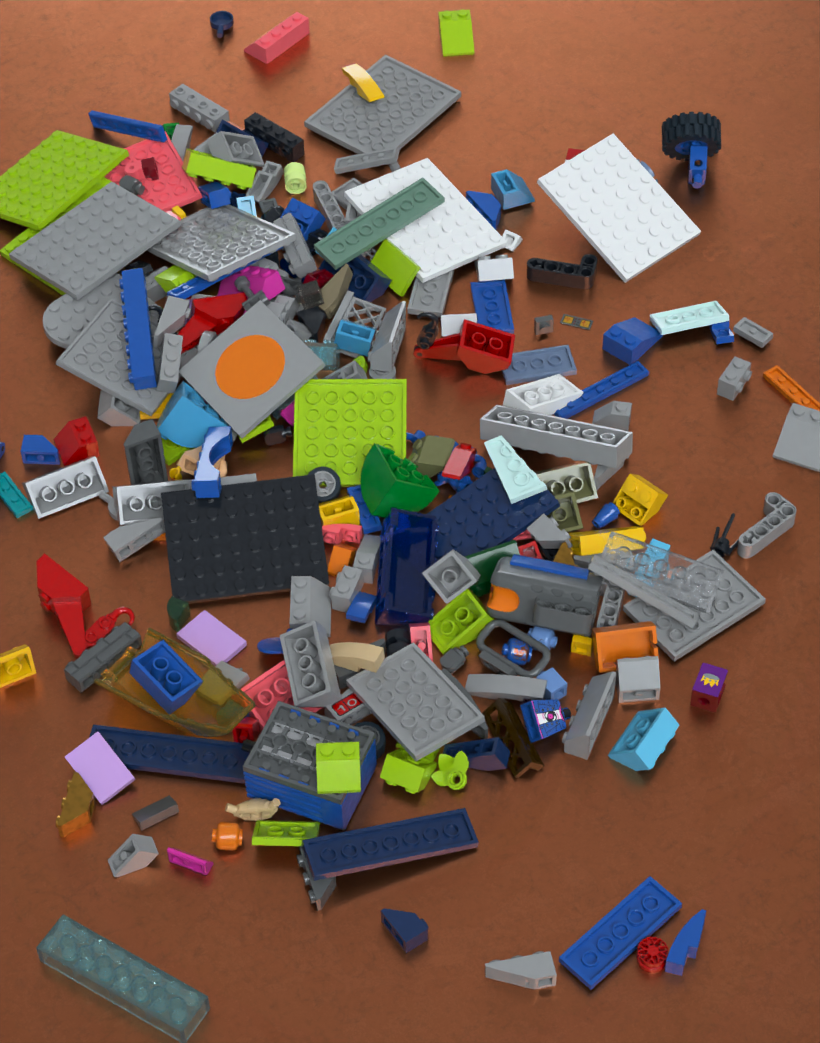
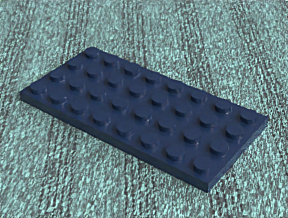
[391,468,560,593]

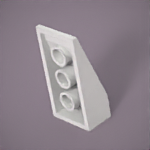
[502,374,584,415]

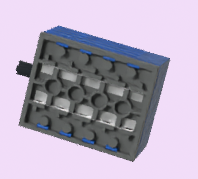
[241,701,377,830]

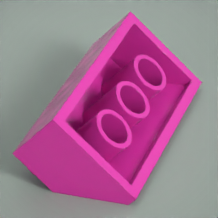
[217,265,286,300]

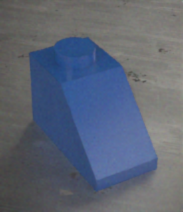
[20,435,61,465]

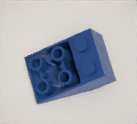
[280,198,326,251]

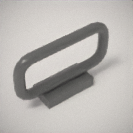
[476,619,551,678]

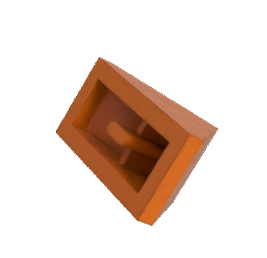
[328,543,358,577]

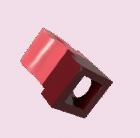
[125,157,159,181]

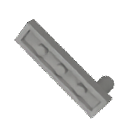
[334,147,401,174]

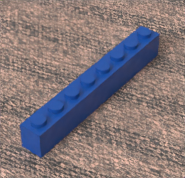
[119,268,157,390]

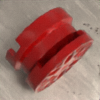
[636,937,669,973]

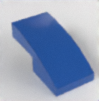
[709,321,734,344]
[346,591,378,624]

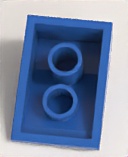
[602,317,663,365]

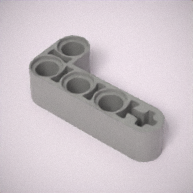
[737,492,797,559]
[590,572,625,628]

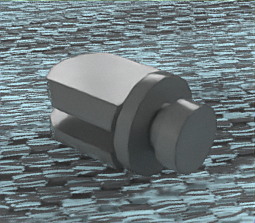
[119,175,145,195]
[440,645,469,674]

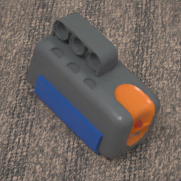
[487,554,603,637]

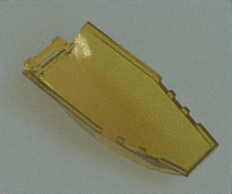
[94,628,256,737]

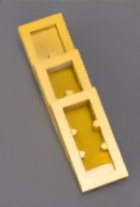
[342,63,384,102]

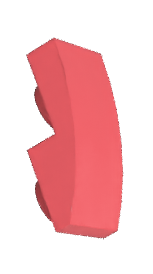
[322,524,363,545]

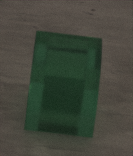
[167,596,190,632]

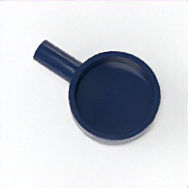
[210,11,234,38]

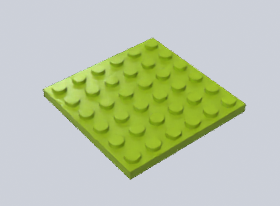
[293,379,407,487]

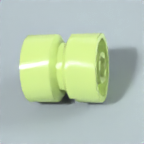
[284,162,307,194]

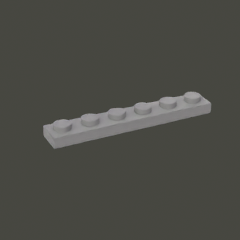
[588,554,698,628]

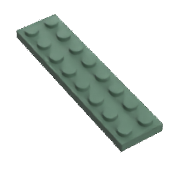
[314,178,445,270]

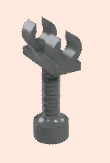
[234,276,271,311]

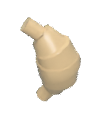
[225,798,280,821]

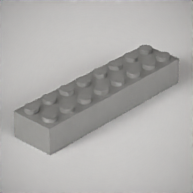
[480,405,633,468]

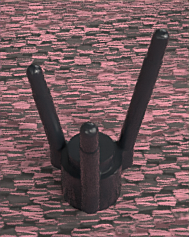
[710,513,739,557]

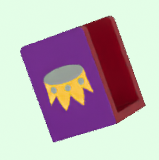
[690,663,728,713]

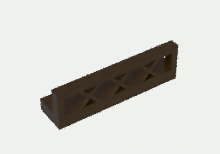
[482,698,544,778]

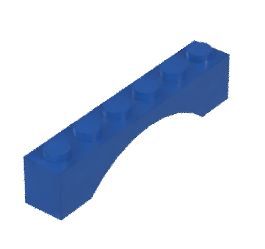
[192,426,233,498]

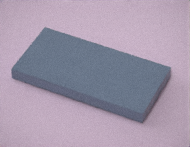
[502,345,577,385]

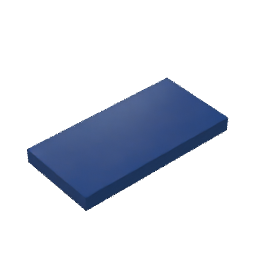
[470,280,514,334]

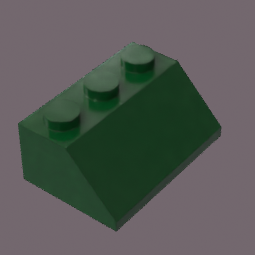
[465,540,520,597]

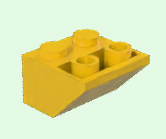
[613,474,668,526]
[319,495,360,526]

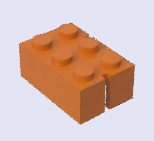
[591,621,659,673]

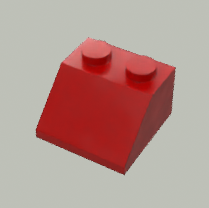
[53,416,100,467]

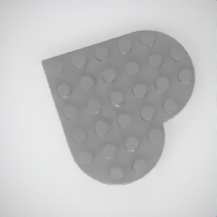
[43,272,159,349]

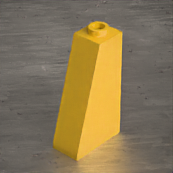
[568,526,646,556]

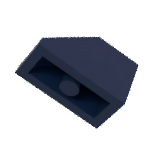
[381,908,429,953]

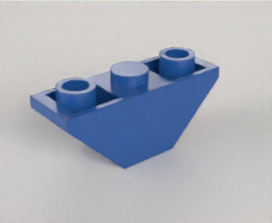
[466,191,501,230]

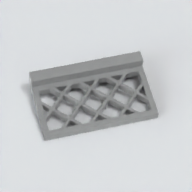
[322,290,386,358]

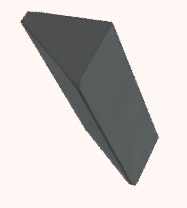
[132,795,179,831]

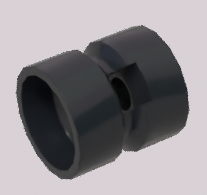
[385,628,411,657]

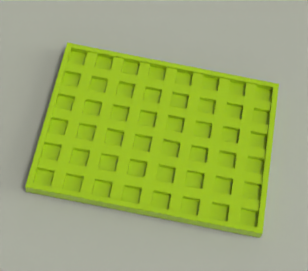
[0,130,129,231]

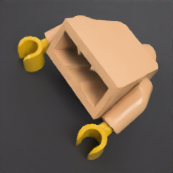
[169,445,227,480]

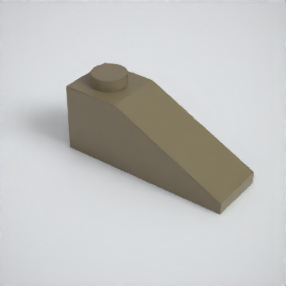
[310,264,353,320]

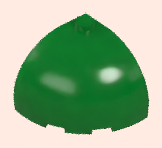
[360,443,440,518]

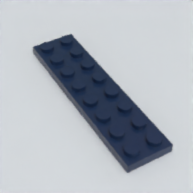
[89,724,250,784]
[302,808,479,881]

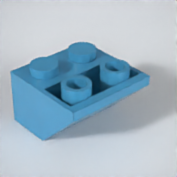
[491,169,535,210]
[334,319,377,357]

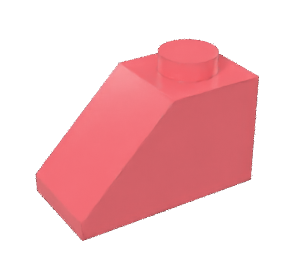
[409,622,433,662]

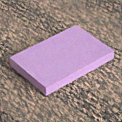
[176,610,247,666]
[65,732,136,805]

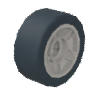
[308,466,341,503]

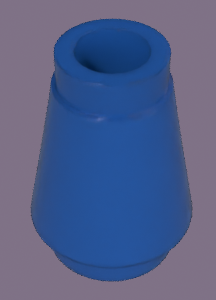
[592,502,620,529]

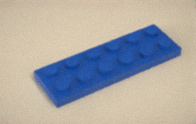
[559,876,682,990]

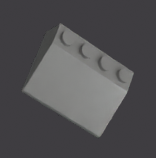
[773,403,820,472]

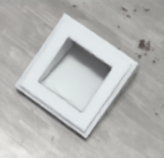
[502,230,523,252]

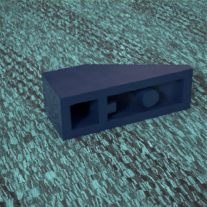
[443,737,510,771]

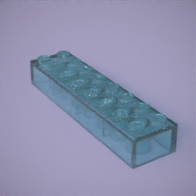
[36,914,210,1043]

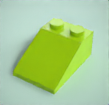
[438,9,475,57]
[428,589,495,655]

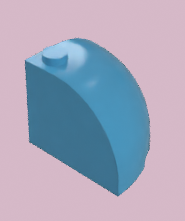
[157,381,228,448]

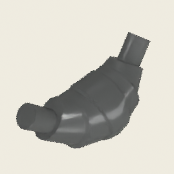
[280,275,302,296]

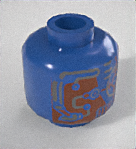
[501,638,532,666]

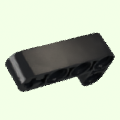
[527,254,597,289]

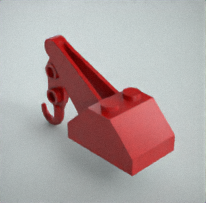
[36,553,135,659]

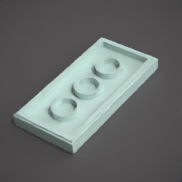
[650,301,729,335]

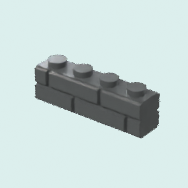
[64,622,142,692]

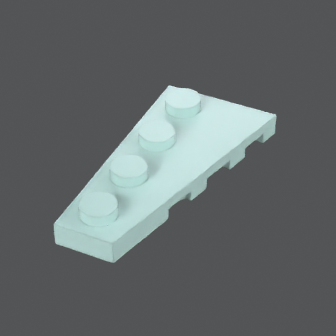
[484,435,547,504]

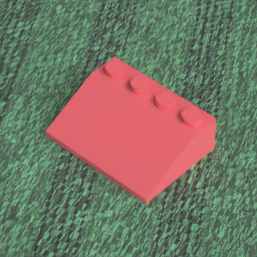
[233,660,323,731]

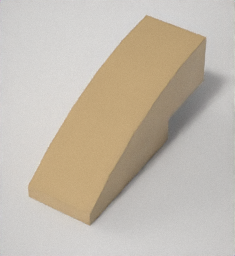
[330,642,385,673]

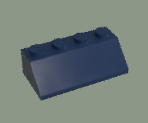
[318,254,392,302]

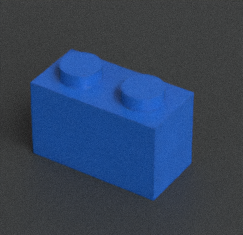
[198,181,231,209]

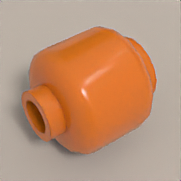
[212,822,243,851]

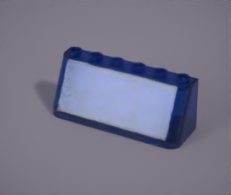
[375,508,439,625]

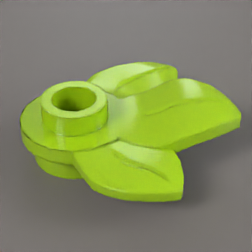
[431,751,469,790]

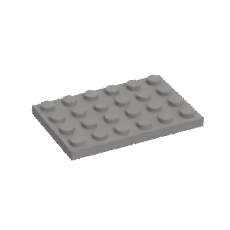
[623,550,766,662]
[346,642,485,761]

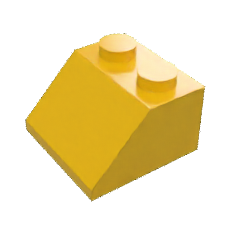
[0,644,36,688]

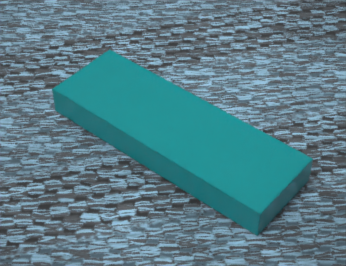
[0,471,33,518]

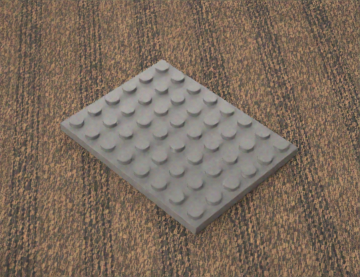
[304,55,461,154]
[9,182,181,300]
[147,204,297,282]

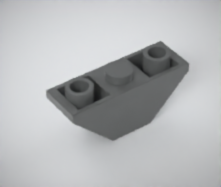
[296,846,336,911]

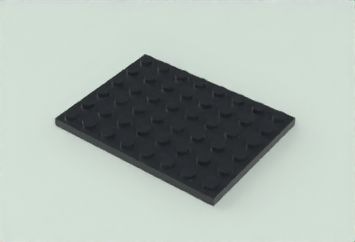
[161,474,329,605]

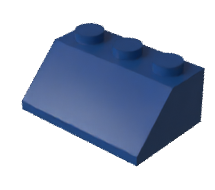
[129,640,203,715]

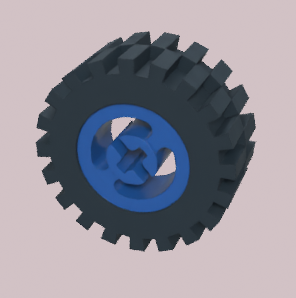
[662,112,721,161]

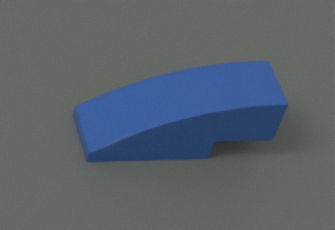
[665,909,706,976]

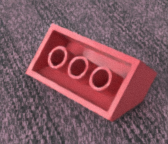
[244,12,309,64]

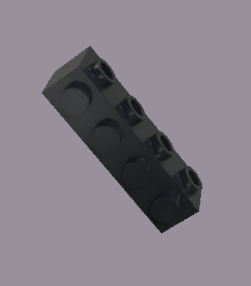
[244,112,305,162]

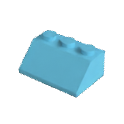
[608,707,679,771]

